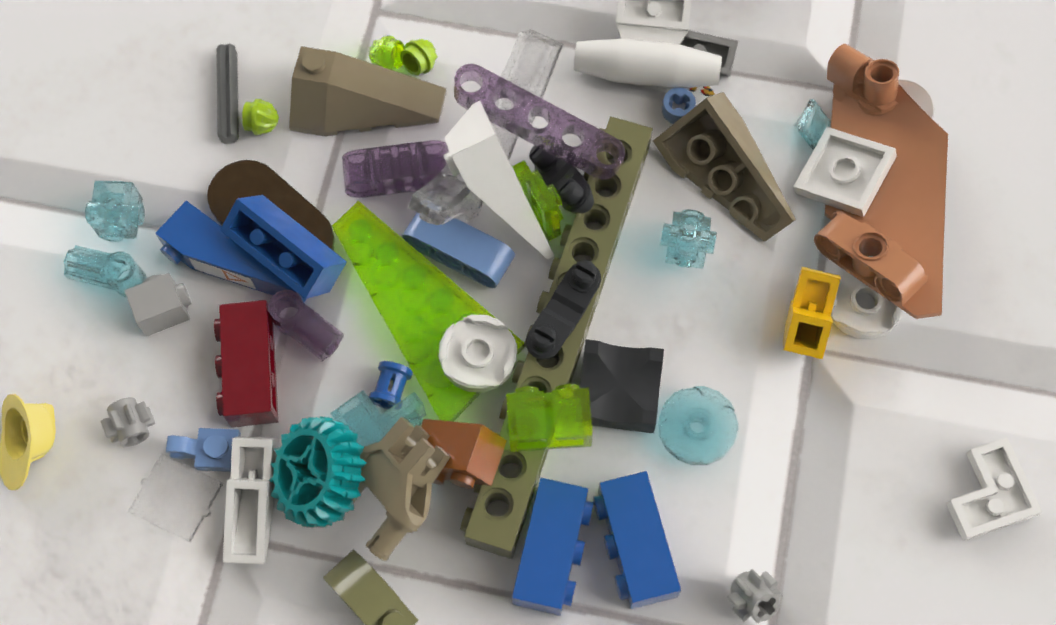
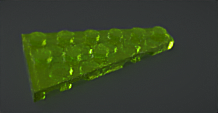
[332,200,525,422]

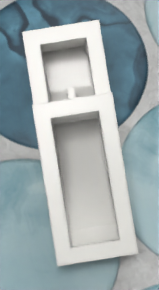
[223,436,279,564]

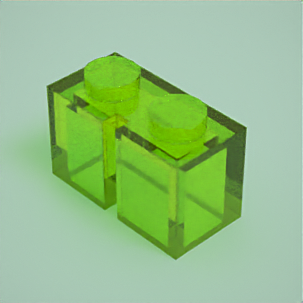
[506,384,593,452]

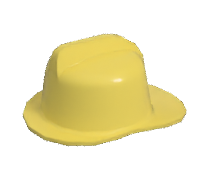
[0,394,56,490]

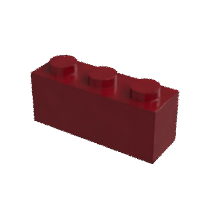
[214,300,279,428]

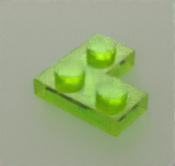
[512,160,564,242]

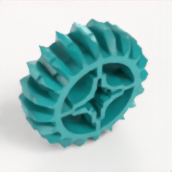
[269,416,367,528]

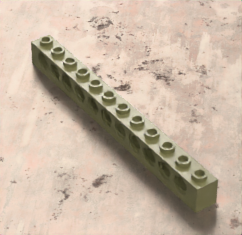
[460,116,653,559]

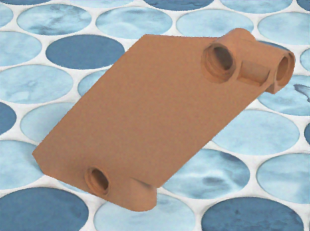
[814,44,948,319]

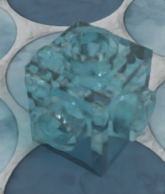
[85,181,145,242]
[660,209,717,269]

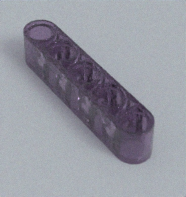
[454,64,625,180]

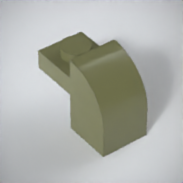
[323,549,419,625]

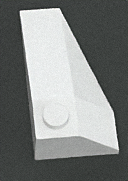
[443,101,554,259]

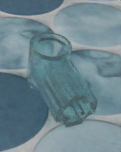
[63,245,147,297]

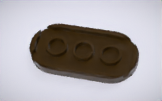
[207,160,335,251]

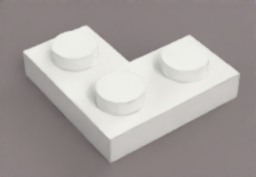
[946,437,1042,541]

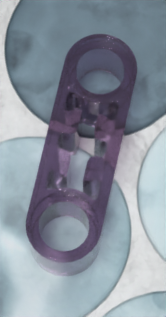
[342,140,452,198]

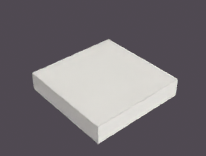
[793,127,897,217]

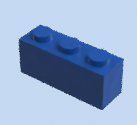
[220,195,347,299]
[593,471,681,610]
[512,477,594,616]

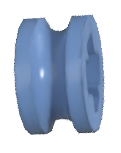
[662,87,696,124]

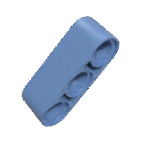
[402,204,515,288]

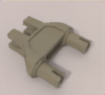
[345,417,450,561]

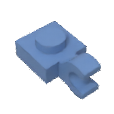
[166,428,241,472]

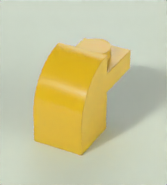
[783,267,841,360]

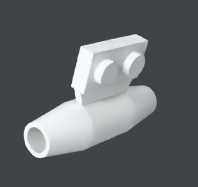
[574,0,722,88]

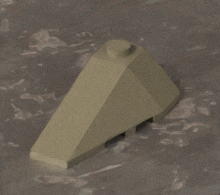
[653,92,796,242]

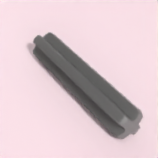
[216,43,239,143]

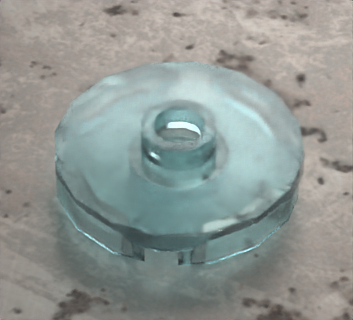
[658,386,739,465]

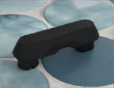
[529,143,594,213]
[526,260,601,359]

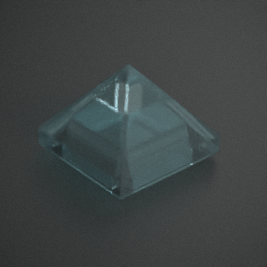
[794,99,831,151]

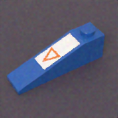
[155,200,307,305]

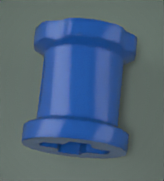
[368,361,413,411]

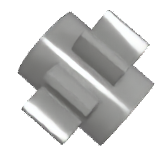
[100,397,155,447]
[727,569,783,623]

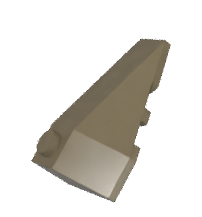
[289,46,446,137]

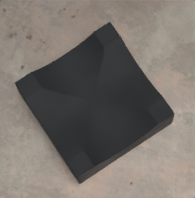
[575,339,664,434]

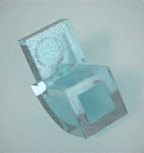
[330,390,427,447]

